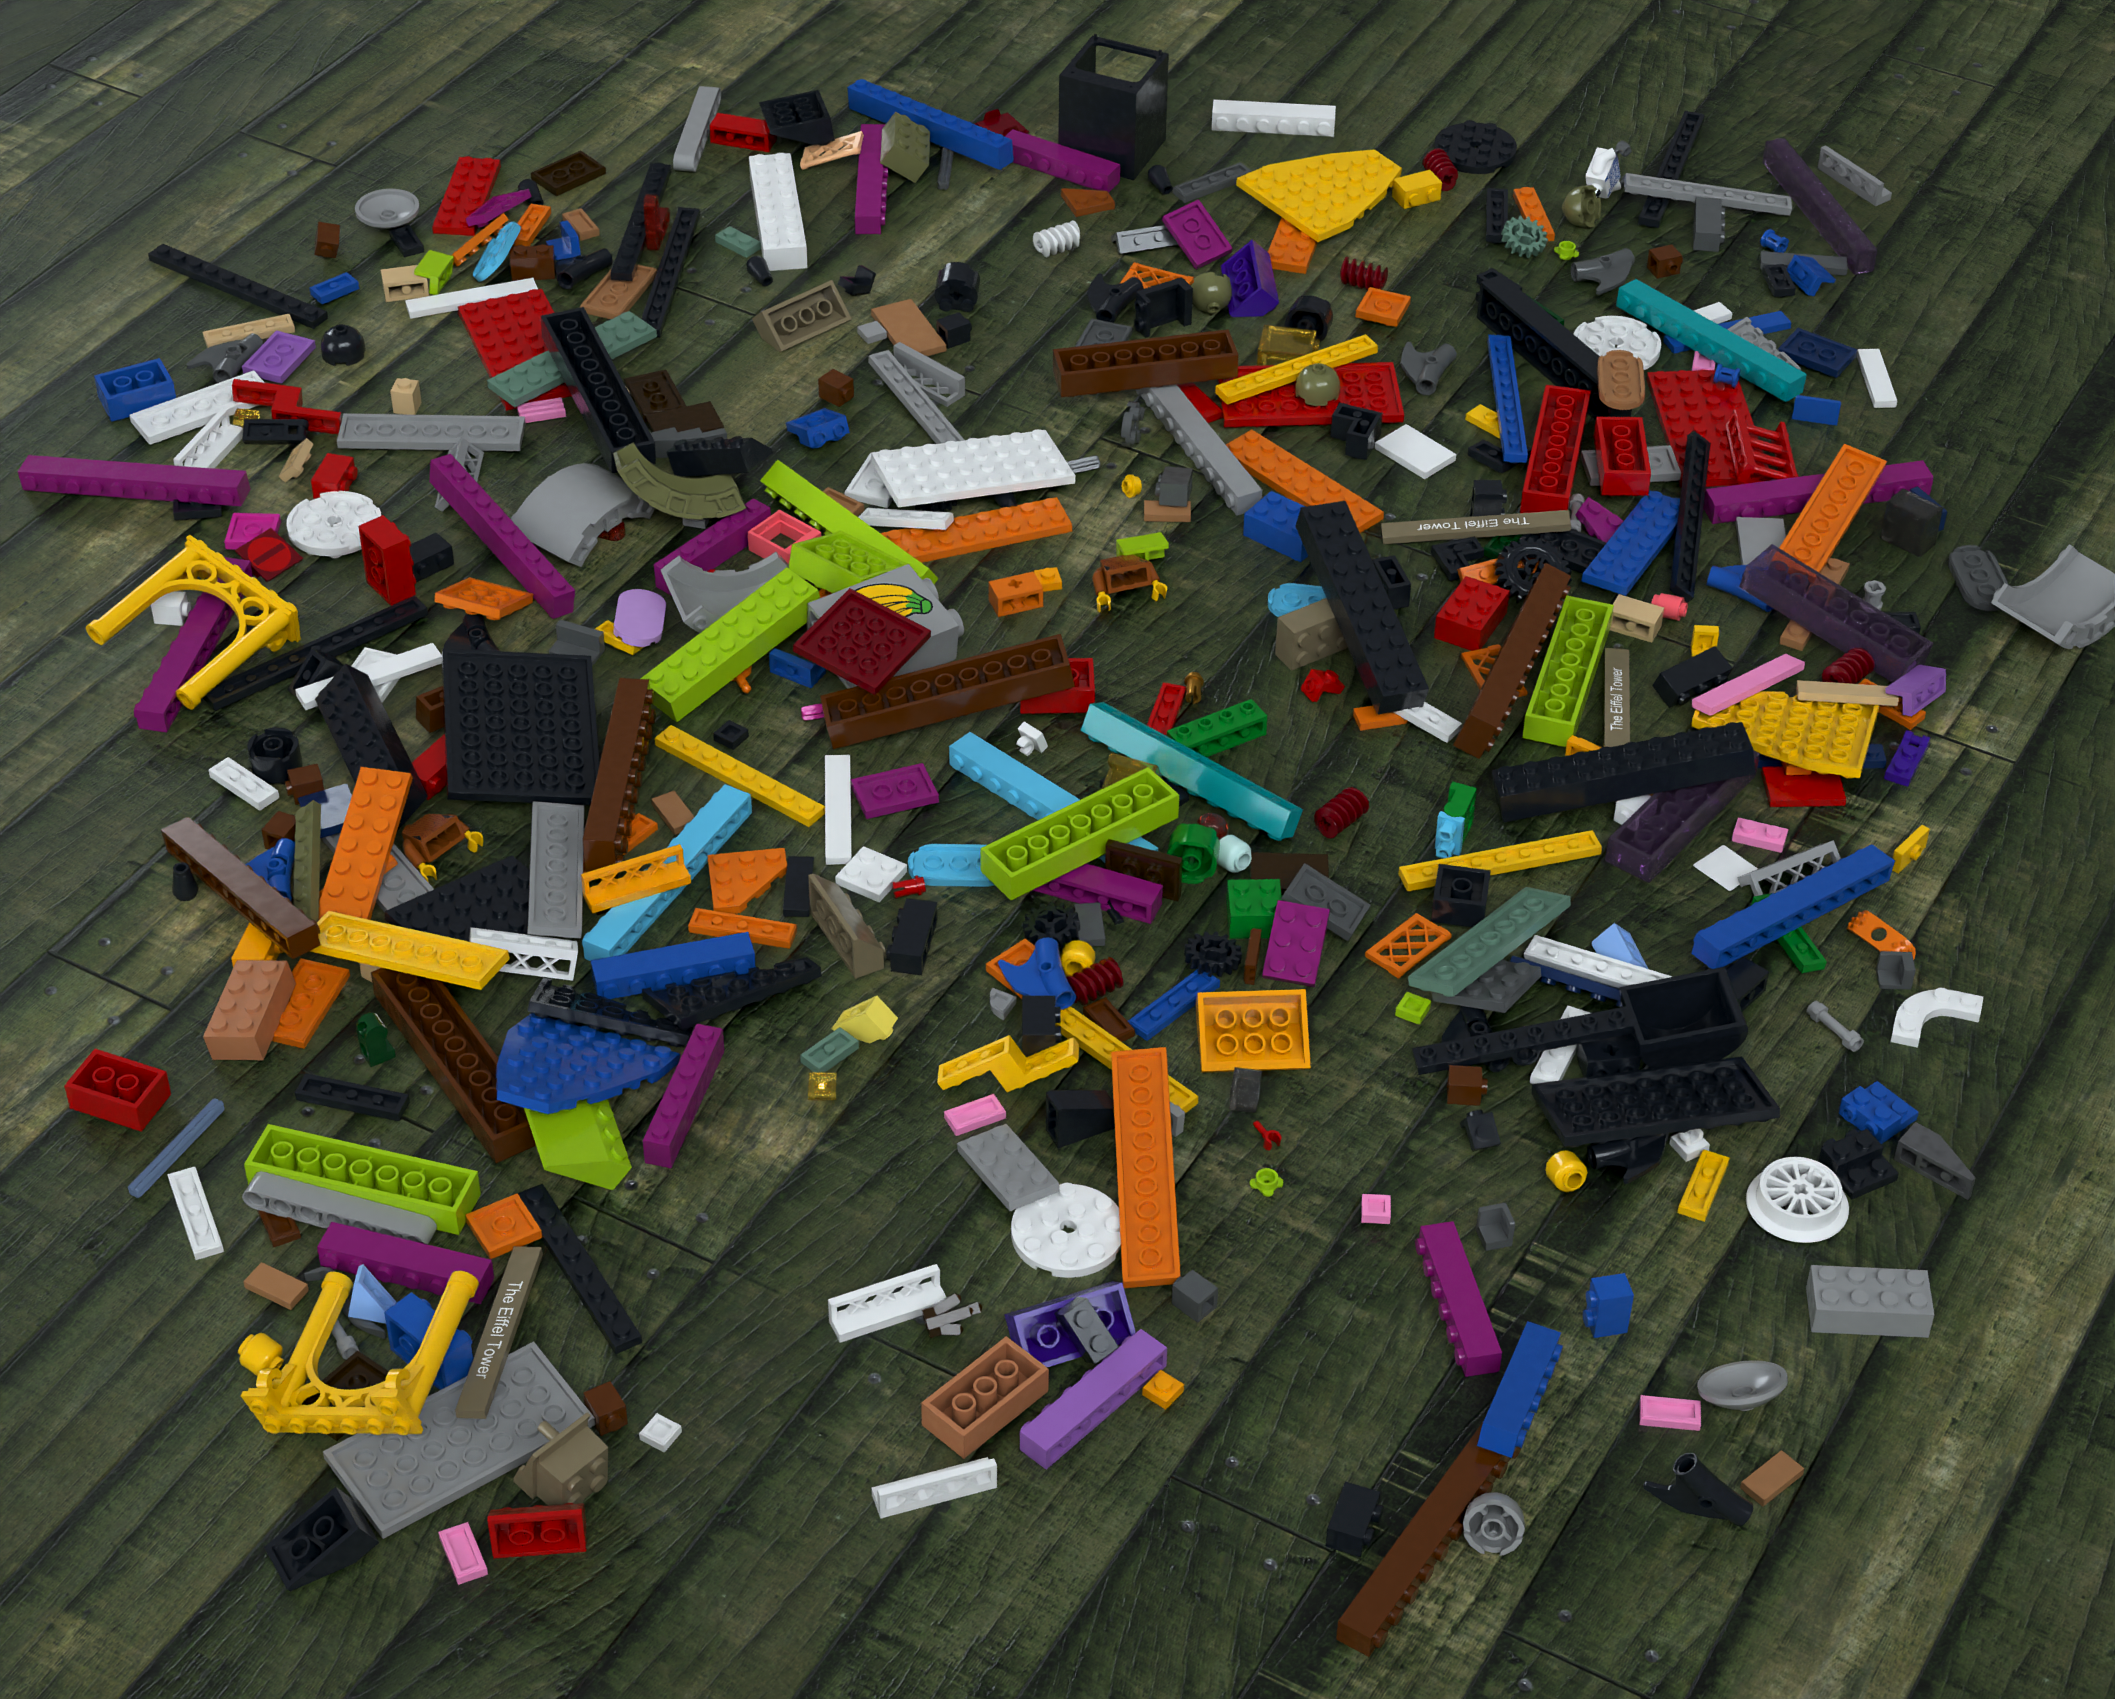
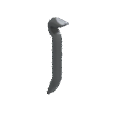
[304,1267,386,1339]

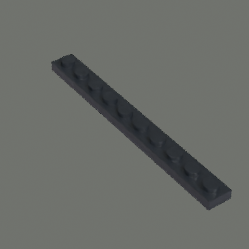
[1638,111,1705,228]
[611,162,671,281]
[641,207,700,337]
[148,244,328,329]
[1670,431,1710,603]
[203,595,428,711]

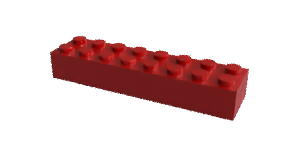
[1520,385,1591,513]

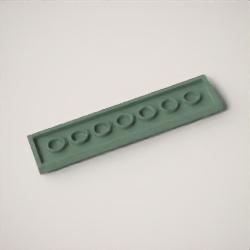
[487,311,657,407]
[1408,887,1571,997]

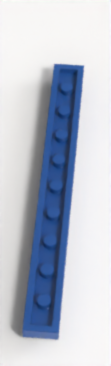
[1487,335,1528,463]

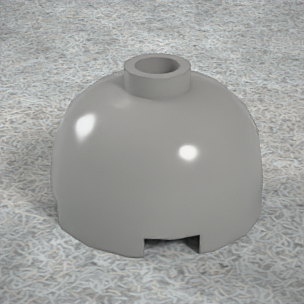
[1463,1492,1525,1556]

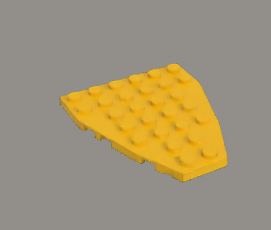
[1236,149,1402,242]
[1692,691,1880,779]

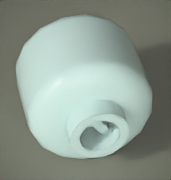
[1215,835,1252,873]

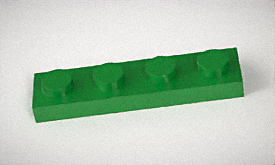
[1751,893,1827,973]

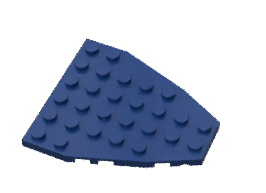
[496,1013,680,1114]

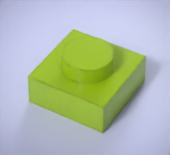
[1395,992,1431,1025]

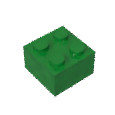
[1226,879,1282,939]

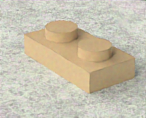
[279,438,313,483]

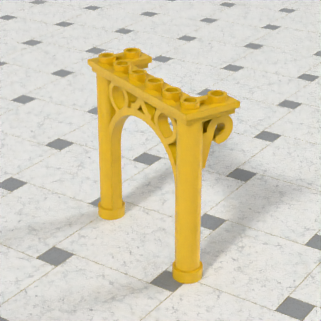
[86,535,301,710]
[241,1271,479,1435]

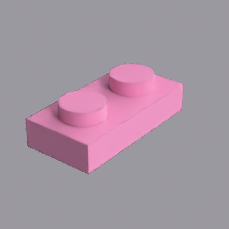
[1732,818,1788,853]

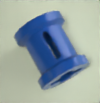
[1760,229,1789,253]
[1713,363,1741,388]

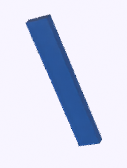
[1663,311,1791,354]

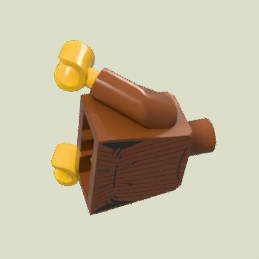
[1092,555,1167,612]
[402,814,483,883]

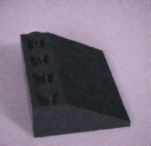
[759,90,835,146]

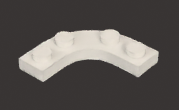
[1891,988,1983,1048]

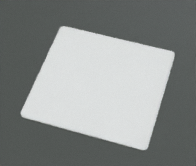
[1693,845,1758,891]

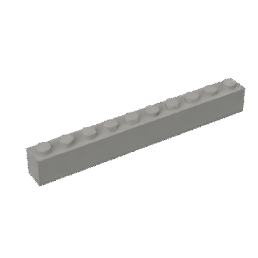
[1136,384,1263,515]

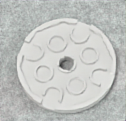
[1574,316,1661,370]
[287,491,381,558]
[1011,1183,1121,1278]

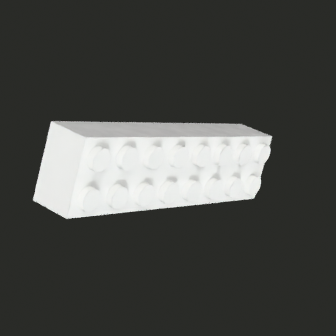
[749,153,807,271]

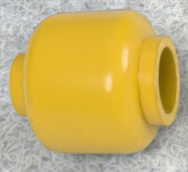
[1060,940,1096,976]
[1545,1150,1587,1192]
[238,1333,284,1376]

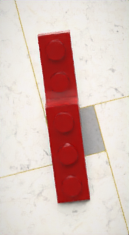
[232,379,342,434]

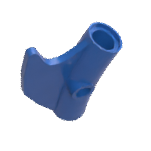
[1707,564,1791,612]
[245,838,295,901]
[998,938,1076,1009]

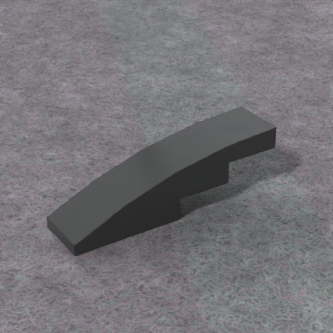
[651,427,727,458]

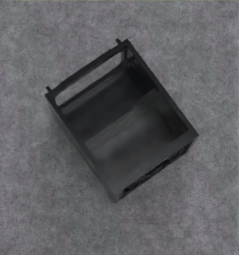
[1058,34,1169,180]

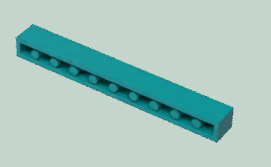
[1616,279,1807,402]
[1081,702,1303,841]

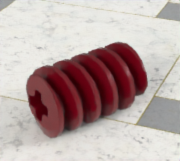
[1422,148,1458,191]
[1340,256,1388,291]
[1822,647,1875,684]
[1314,787,1369,838]
[1066,957,1124,1005]

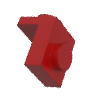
[1301,669,1345,702]

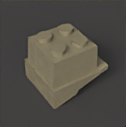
[513,1412,608,1506]

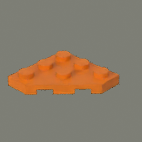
[707,848,787,914]

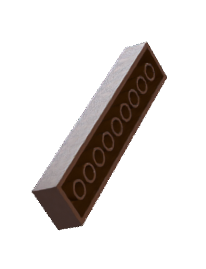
[1453,563,1571,759]
[820,634,1075,749]
[583,678,656,880]
[371,968,536,1163]

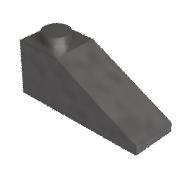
[1894,1122,1975,1200]

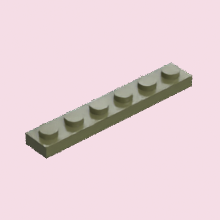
[293,800,321,923]

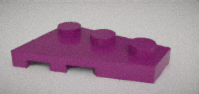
[465,189,532,227]

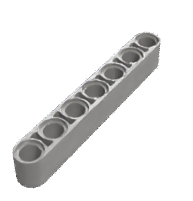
[673,86,721,172]
[242,1172,437,1245]

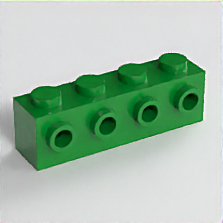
[1167,699,1267,757]

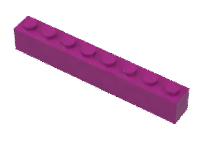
[855,124,888,234]

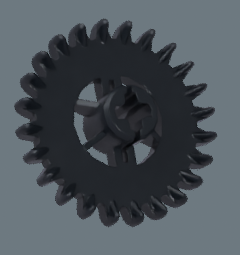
[1494,538,1572,604]

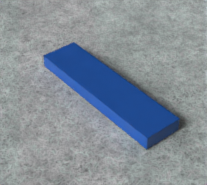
[1128,969,1220,1041]

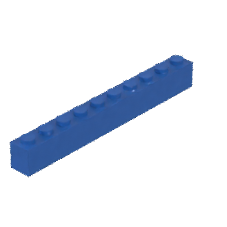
[847,79,1014,170]
[1691,844,1895,969]

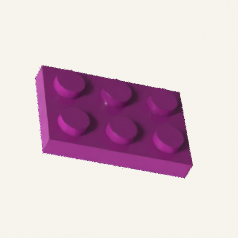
[1162,199,1233,270]
[851,763,939,819]
[1262,900,1330,987]

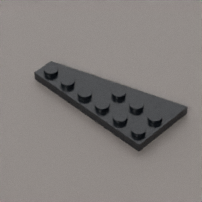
[642,957,822,1029]
[528,977,693,1047]

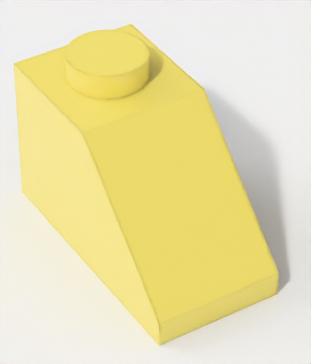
[832,995,898,1044]

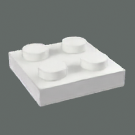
[835,846,907,903]

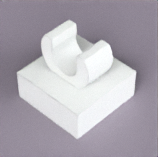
[1016,722,1048,756]
[1669,1129,1710,1162]

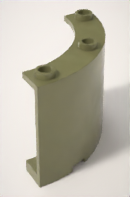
[613,442,746,520]

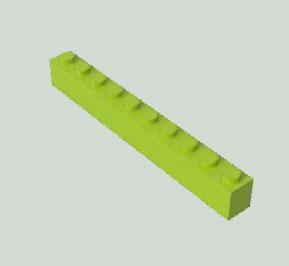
[760,460,939,584]

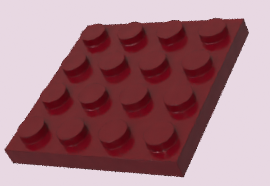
[793,588,931,695]

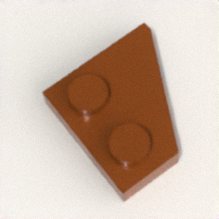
[1061,188,1115,217]

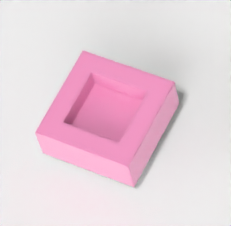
[1361,1194,1391,1224]

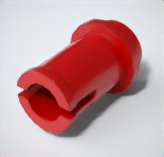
[892,875,926,899]

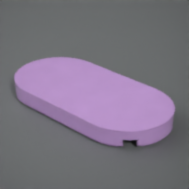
[613,589,666,647]

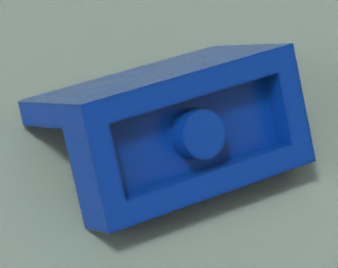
[546,220,581,260]
[1787,255,1836,296]
[1792,395,1841,426]
[769,648,826,688]

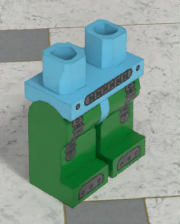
[1435,781,1477,858]

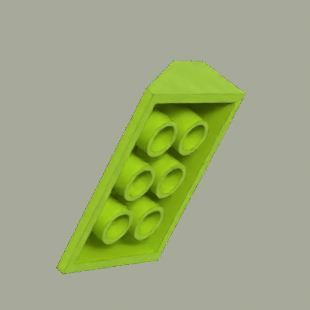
[789,531,907,594]
[524,1099,632,1190]

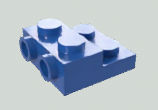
[786,408,850,449]
[1838,1081,1919,1144]

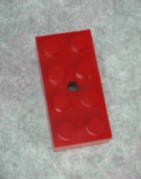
[1594,417,1651,496]

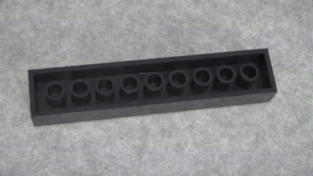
[1477,274,1632,420]
[541,307,656,473]
[1295,501,1429,715]
[1492,722,1756,822]

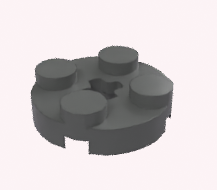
[1121,401,1145,448]

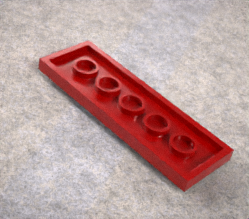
[432,156,501,236]

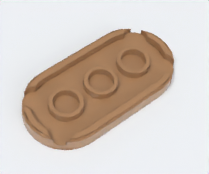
[1597,350,1645,410]

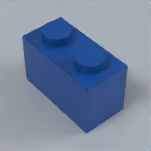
[1583,1273,1634,1338]

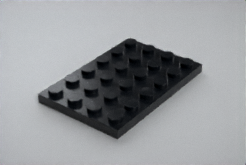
[385,855,536,942]

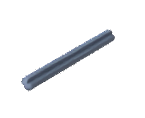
[128,1098,225,1198]

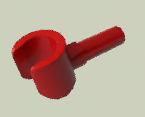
[1253,1121,1282,1150]

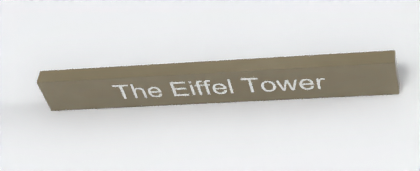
[1381,510,1571,544]
[1604,648,1630,747]
[455,1246,543,1419]

